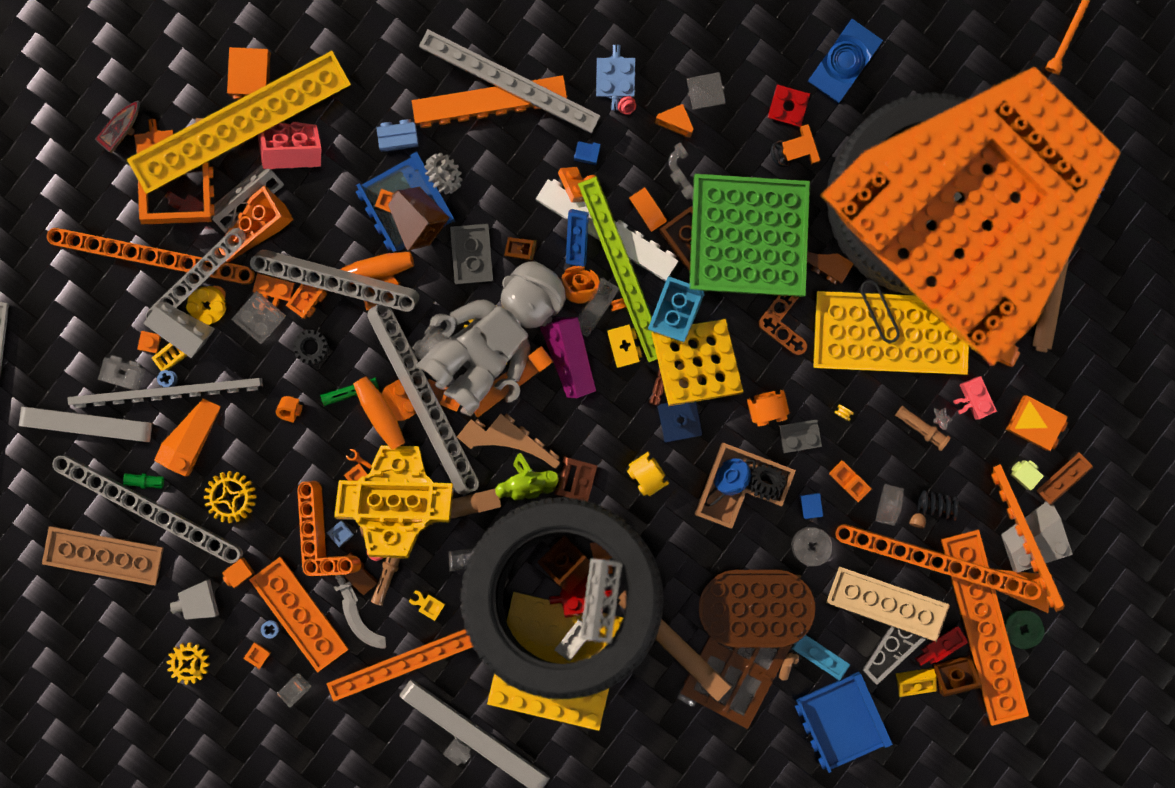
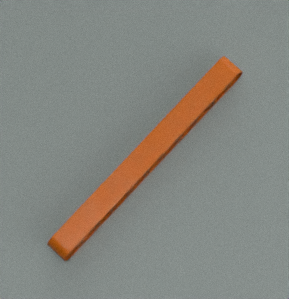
[47,228,255,285]
[836,524,1041,600]

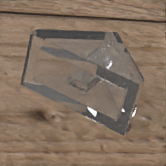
[875,484,904,526]
[449,549,474,571]
[277,673,312,707]

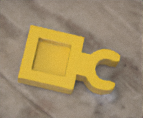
[409,590,445,621]

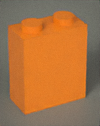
[227,47,271,100]

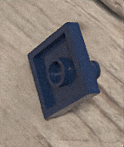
[658,402,702,443]

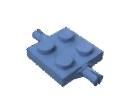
[596,45,636,111]

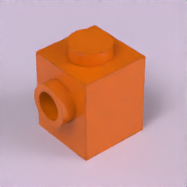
[222,558,255,588]

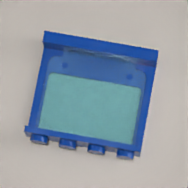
[356,152,455,253]

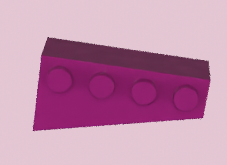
[540,317,596,398]

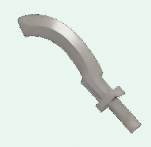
[331,567,386,649]

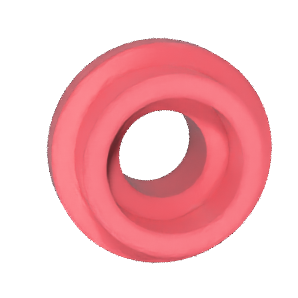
[618,96,636,115]

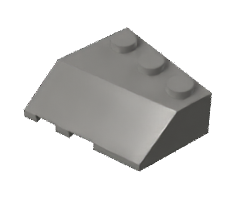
[1001,502,1073,573]

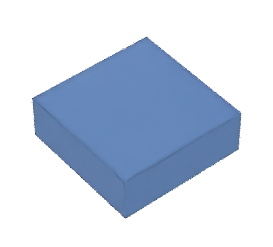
[327,520,354,547]

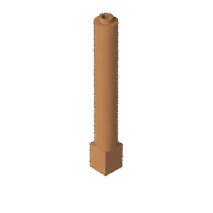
[1032,254,1070,353]
[360,488,502,537]
[618,591,732,701]

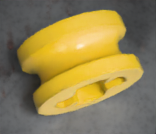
[834,405,854,421]

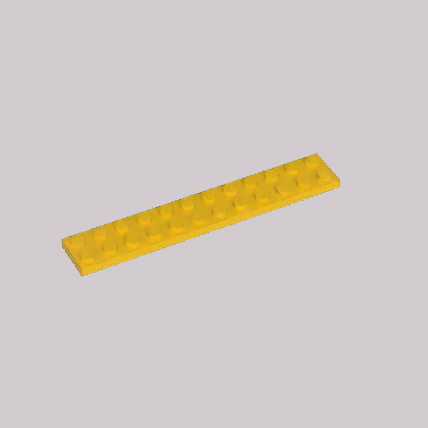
[127,51,351,194]

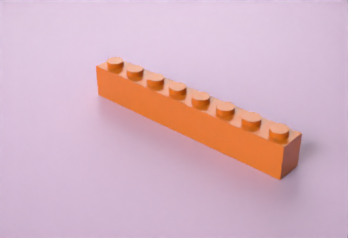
[411,76,567,128]

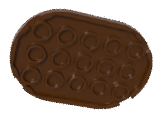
[699,570,815,648]

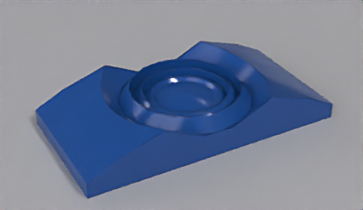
[808,19,883,103]

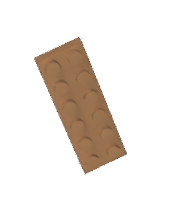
[42,526,164,585]

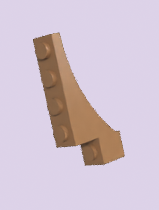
[457,413,560,468]

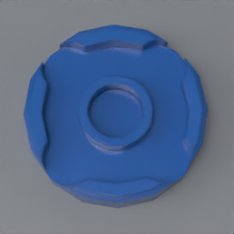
[714,458,751,496]

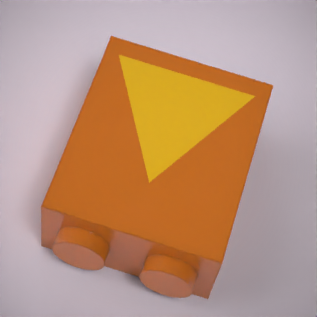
[1006,395,1068,451]

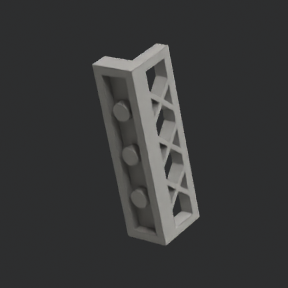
[211,165,284,234]
[580,559,622,643]

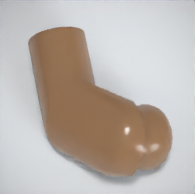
[779,652,799,680]

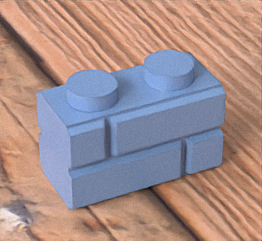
[377,119,419,152]

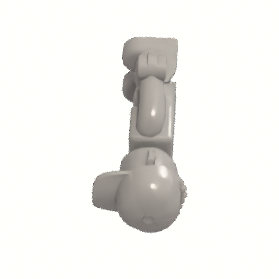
[416,261,566,416]

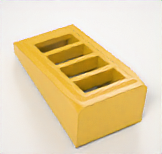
[152,343,187,371]

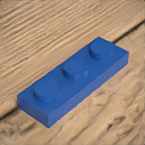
[566,209,589,267]

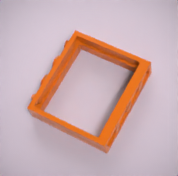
[137,144,215,224]

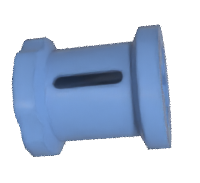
[157,370,178,387]

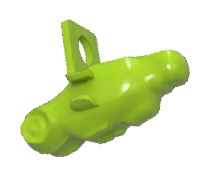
[495,453,558,500]

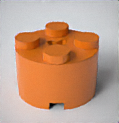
[747,390,790,426]

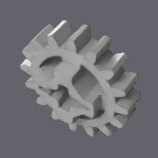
[424,153,463,194]

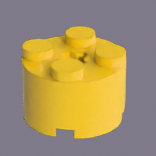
[627,452,669,496]

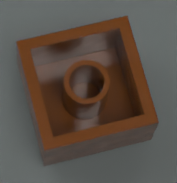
[537,535,591,594]

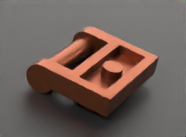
[554,457,597,502]

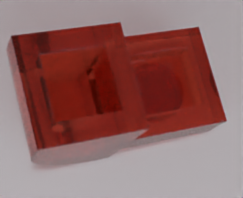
[164,190,204,212]

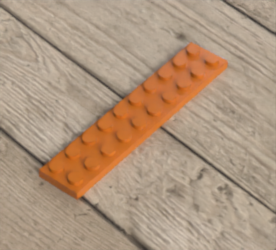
[941,529,1029,726]

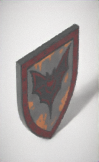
[95,101,140,154]

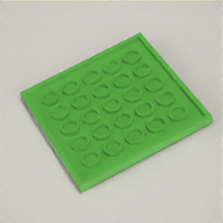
[689,174,810,297]

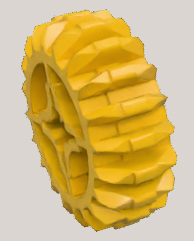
[204,471,257,523]

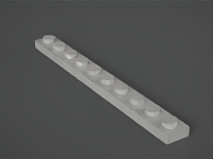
[419,29,600,134]
[68,378,263,408]

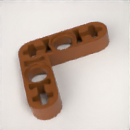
[759,295,807,355]

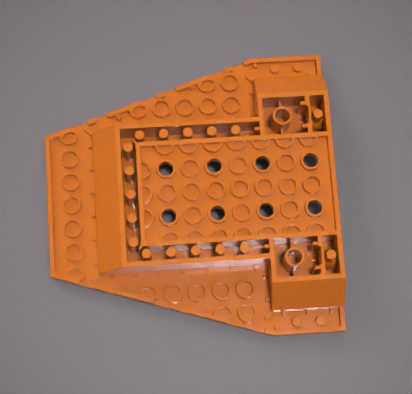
[821,67,1120,365]

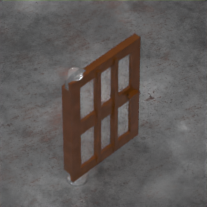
[677,635,792,729]

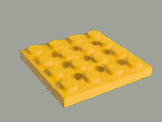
[651,319,743,406]

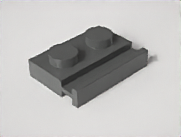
[779,419,822,453]

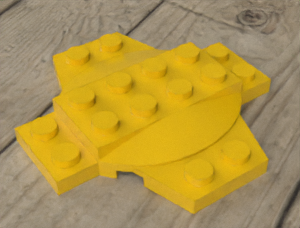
[334,446,454,558]

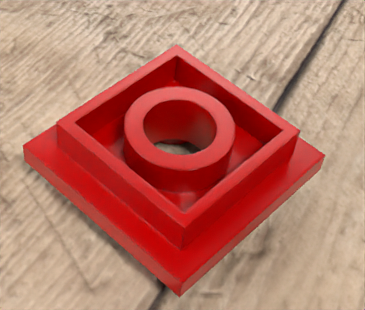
[768,85,810,127]

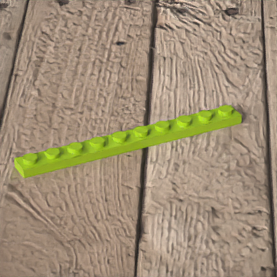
[578,176,657,362]

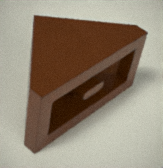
[504,237,537,262]

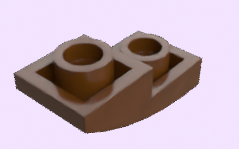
[344,552,377,595]

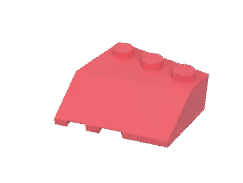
[258,122,321,169]

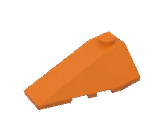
[219,186,294,262]
[154,399,221,477]

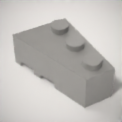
[144,301,215,358]

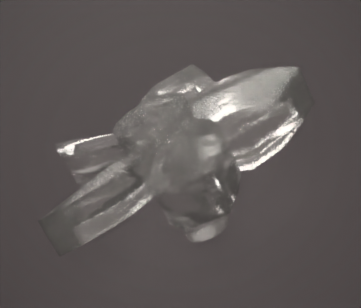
[934,408,952,430]

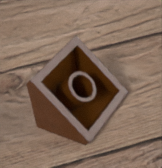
[933,655,982,697]

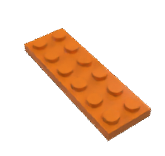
[249,557,349,673]

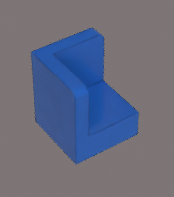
[574,142,600,165]
[799,493,823,519]

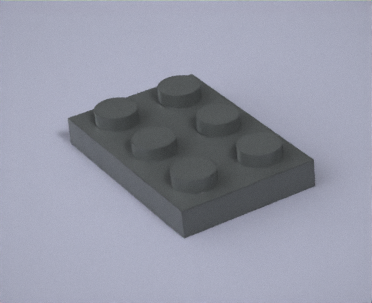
[450,224,493,285]

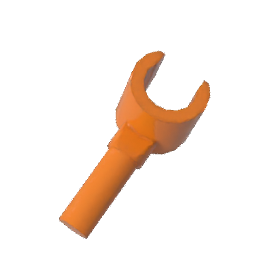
[346,449,371,469]

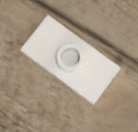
[555,619,587,662]

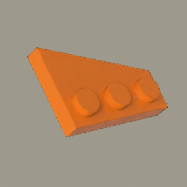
[992,569,1052,613]

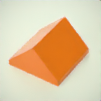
[655,104,693,138]

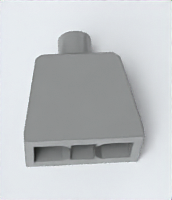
[170,580,219,619]

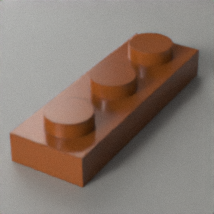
[1036,452,1093,506]

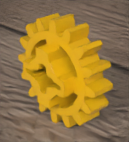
[167,642,210,685]

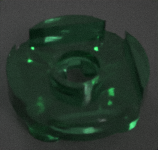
[1005,610,1044,649]

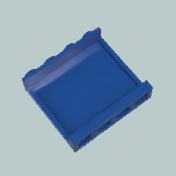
[795,672,893,773]

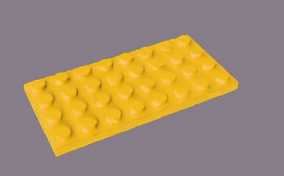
[813,291,969,375]

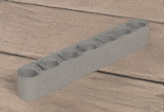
[146,228,246,319]
[19,407,153,442]

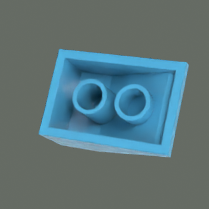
[648,276,704,343]

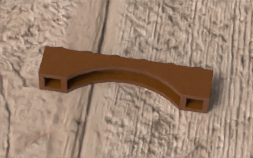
[807,252,853,285]

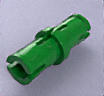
[123,473,164,489]

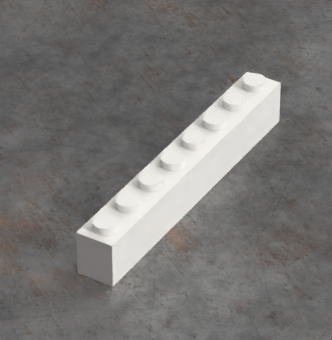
[536,179,678,282]

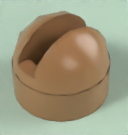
[909,513,926,529]

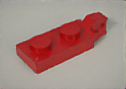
[915,626,968,666]

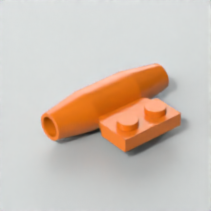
[340,251,414,311]
[353,376,416,450]

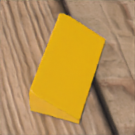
[896,668,937,697]

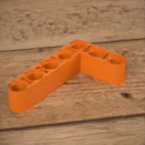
[474,346,553,417]
[298,481,361,576]

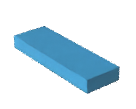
[792,635,850,680]

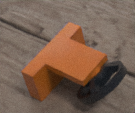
[771,124,820,167]

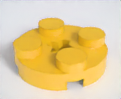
[186,286,226,325]

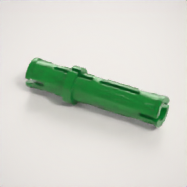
[321,377,379,406]

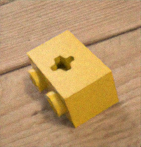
[607,325,642,368]

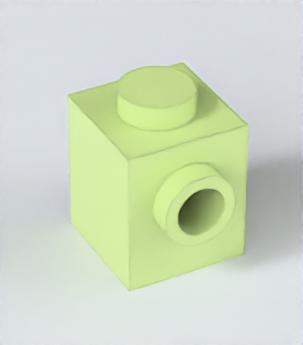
[1010,460,1044,490]

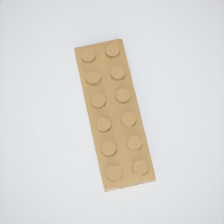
[826,567,950,642]

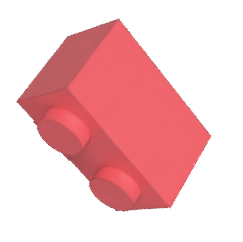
[953,376,997,419]

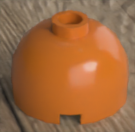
[561,266,600,304]

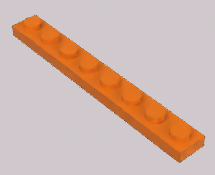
[991,464,1064,612]
[327,629,473,702]

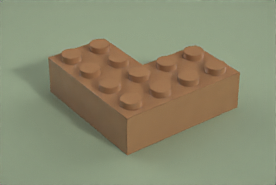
[695,443,796,529]

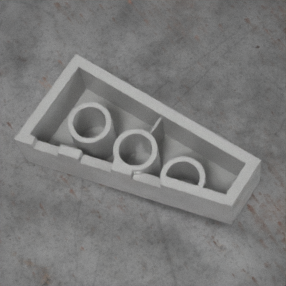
[863,626,926,685]

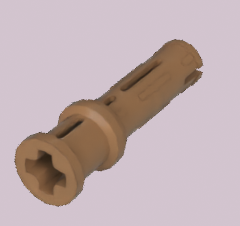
[895,406,951,451]
[371,558,401,606]

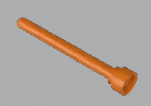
[1045,0,1090,75]

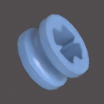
[261,620,279,638]

